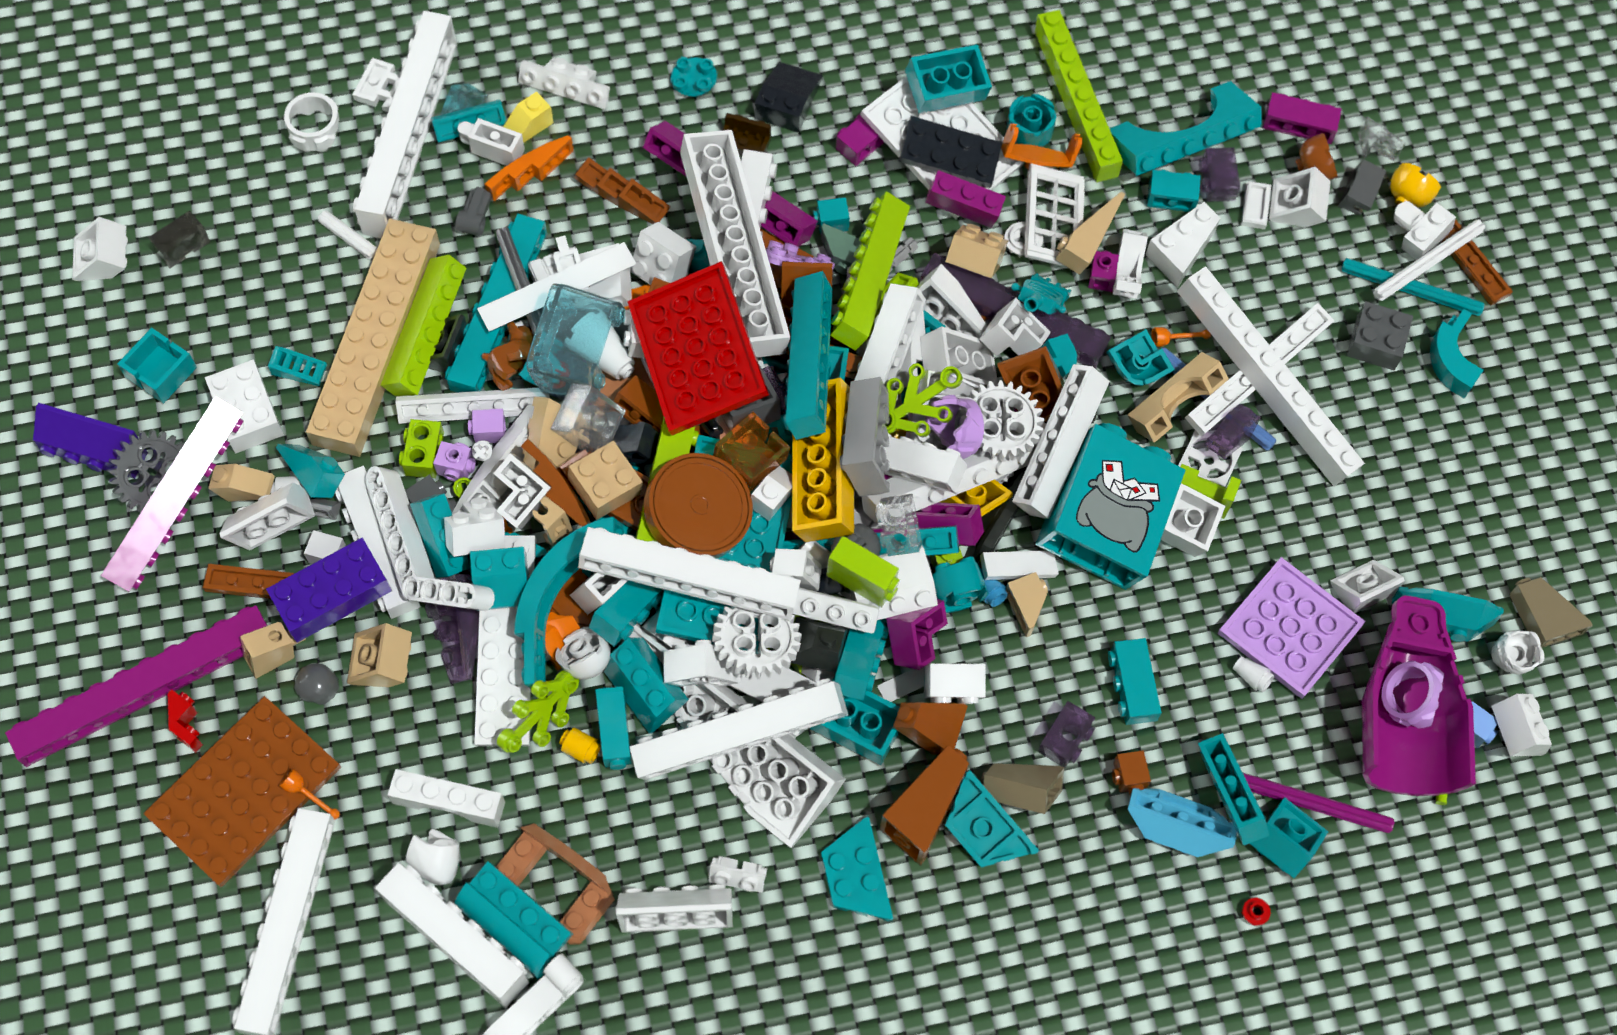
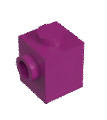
[1088,251,1119,292]

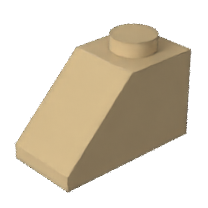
[208,464,275,502]
[1006,572,1048,637]

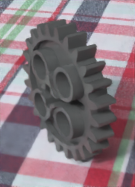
[107,429,185,513]

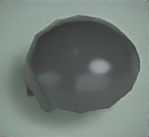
[294,663,339,705]

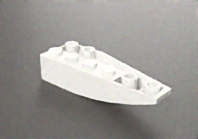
[452,404,534,515]

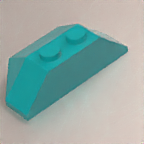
[1392,587,1504,642]

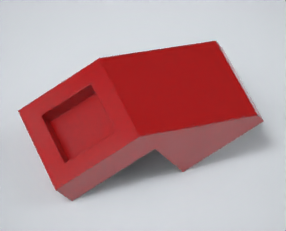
[168,689,203,753]

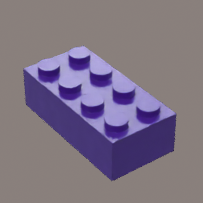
[266,537,392,643]

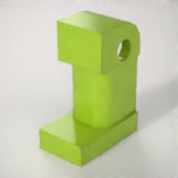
[1180,464,1241,519]

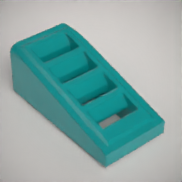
[268,346,327,386]

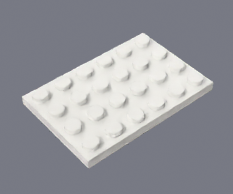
[860,76,1025,220]

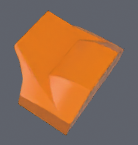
[545,611,581,670]

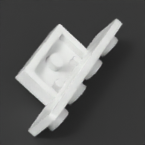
[519,58,610,109]
[793,588,880,633]

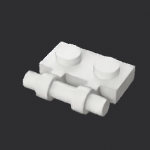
[352,58,402,112]

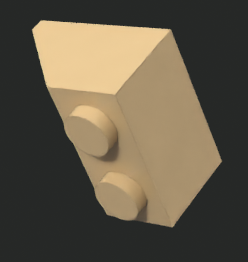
[347,623,412,687]

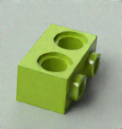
[399,419,444,479]

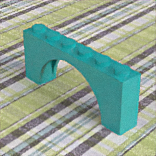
[1109,81,1261,176]

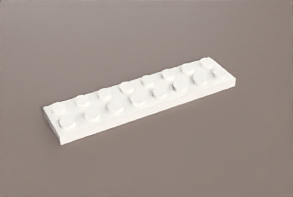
[474,535,536,746]

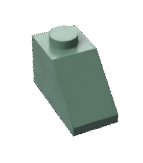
[821,224,861,275]

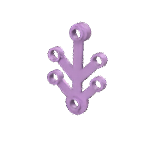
[766,240,835,272]

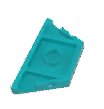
[945,770,1039,867]
[821,817,893,922]

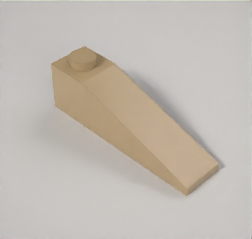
[1055,191,1125,275]

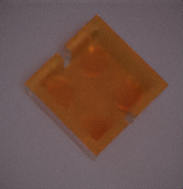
[713,412,790,492]

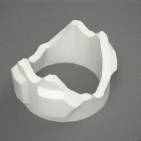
[284,92,339,152]

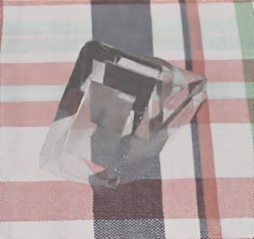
[1358,116,1405,162]

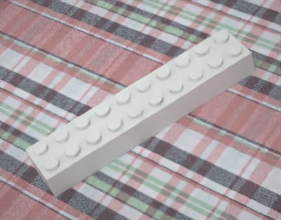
[353,11,457,238]
[680,130,790,357]

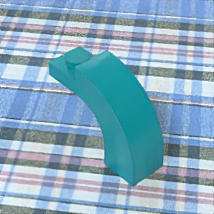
[1430,309,1483,399]

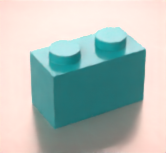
[1147,170,1200,212]

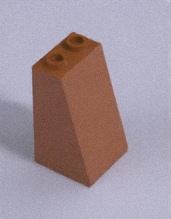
[880,745,969,866]

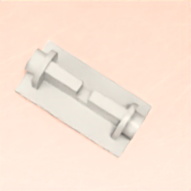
[709,856,767,893]

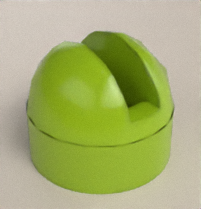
[453,478,471,498]

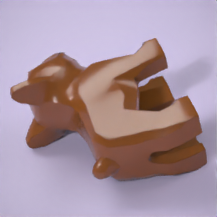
[482,321,537,391]

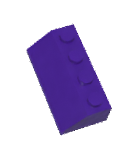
[33,402,148,479]

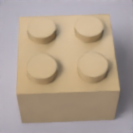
[945,224,1008,278]
[568,441,643,520]

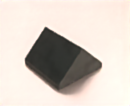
[428,314,467,373]

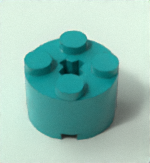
[1006,94,1056,147]
[932,557,988,613]

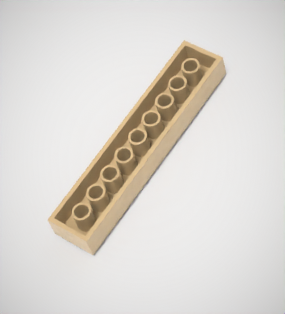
[306,218,440,457]

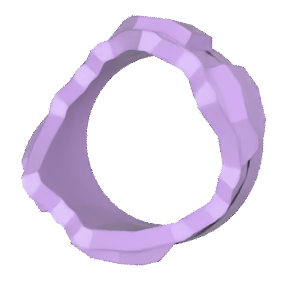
[925,395,984,459]
[1382,661,1444,728]

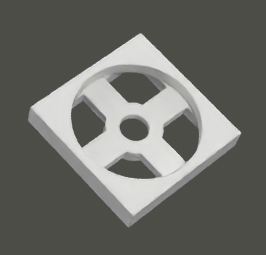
[1178,430,1243,486]

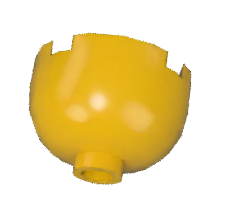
[1390,163,1441,208]

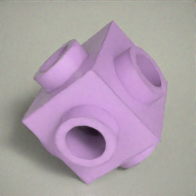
[433,441,476,481]

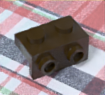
[722,113,772,155]

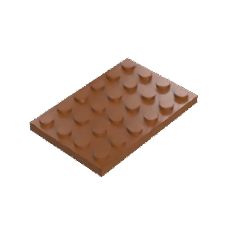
[143,696,342,888]

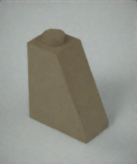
[1509,577,1593,648]
[981,763,1064,814]

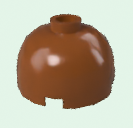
[1296,133,1338,180]

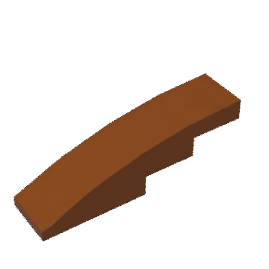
[574,157,671,224]
[521,438,591,527]

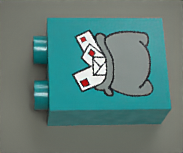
[1035,423,1186,590]

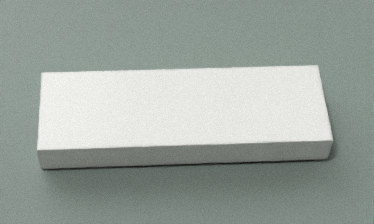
[980,551,1059,580]

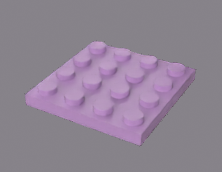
[1218,557,1366,699]

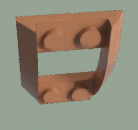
[496,823,615,944]

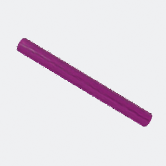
[1242,772,1395,833]

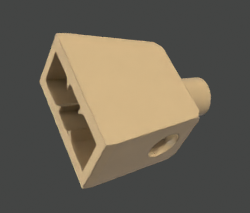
[240,622,306,679]

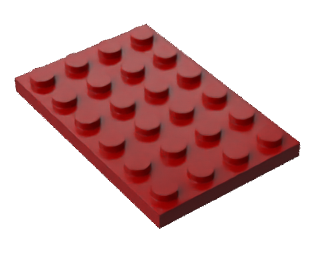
[627,261,769,436]

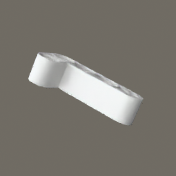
[483,954,584,1035]

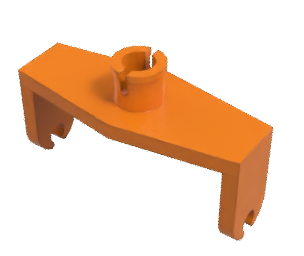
[1001,123,1082,169]

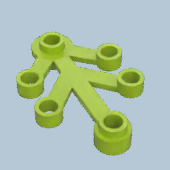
[886,363,963,437]
[497,671,579,753]

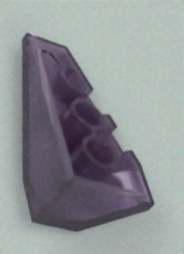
[425,574,479,684]

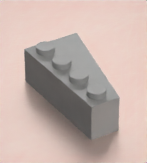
[840,377,890,496]

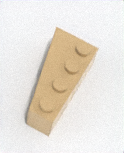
[522,397,589,513]

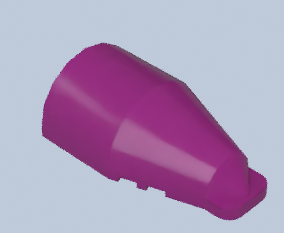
[1362,596,1476,796]

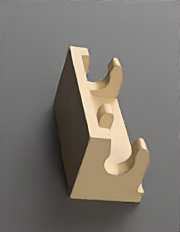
[533,496,574,547]

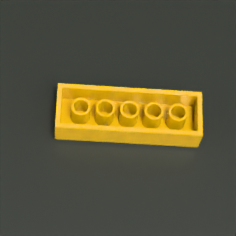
[792,378,854,542]

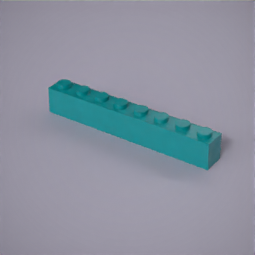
[445,214,547,393]
[783,271,832,440]

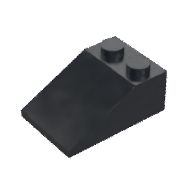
[755,62,823,133]

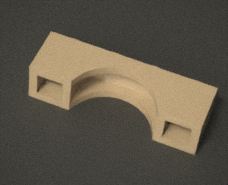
[1128,352,1229,443]

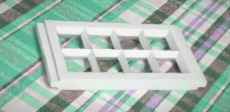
[1024,163,1085,267]

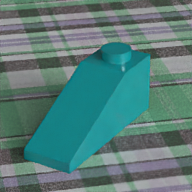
[276,444,345,498]

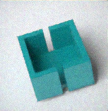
[117,327,197,404]

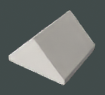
[1330,560,1405,613]

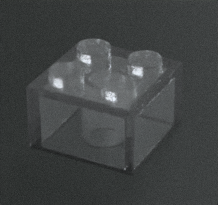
[550,383,626,452]

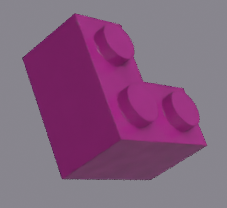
[886,599,948,670]

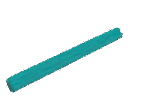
[1341,258,1485,316]

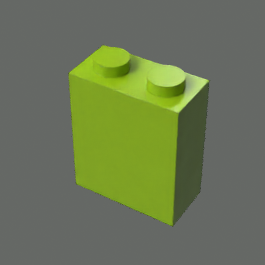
[826,536,900,608]

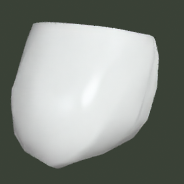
[406,829,460,885]

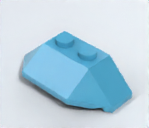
[1128,788,1237,857]

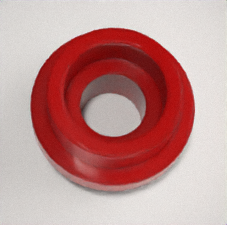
[1242,898,1271,926]

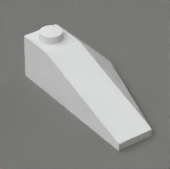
[917,264,988,338]

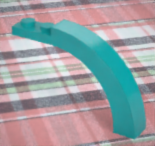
[514,517,624,688]

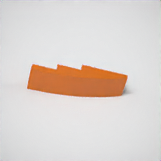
[485,135,574,202]

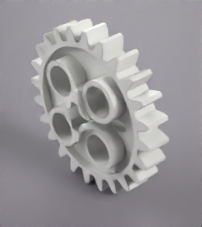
[959,380,1044,462]
[712,606,801,679]

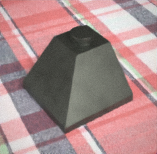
[791,617,848,672]

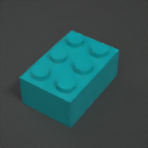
[905,44,992,113]
[810,674,900,765]

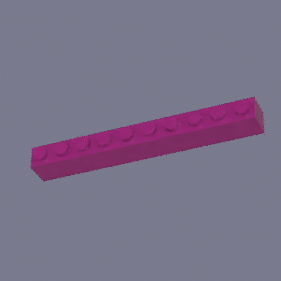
[5,605,268,767]

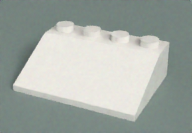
[616,885,733,933]

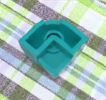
[1106,329,1175,385]

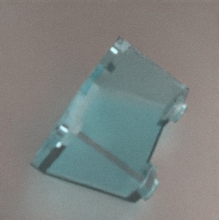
[526,283,625,398]

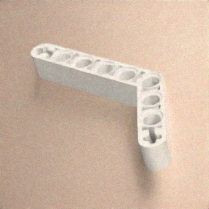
[365,466,495,611]

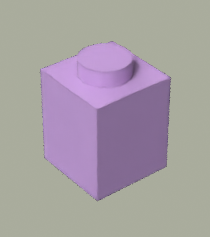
[468,409,506,443]

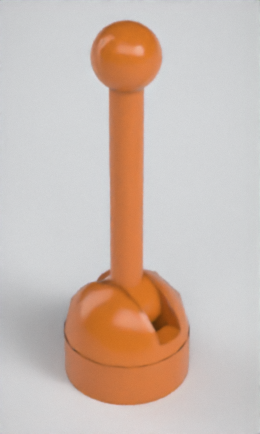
[1151,327,1211,347]
[279,769,340,820]

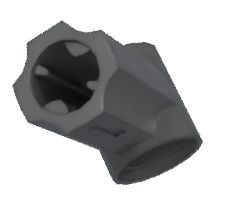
[455,187,492,236]

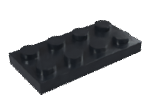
[899,116,1002,188]

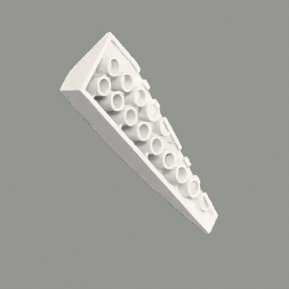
[618,624,846,848]

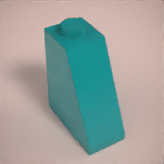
[596,686,632,770]

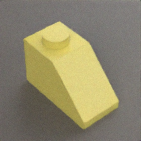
[503,91,554,142]

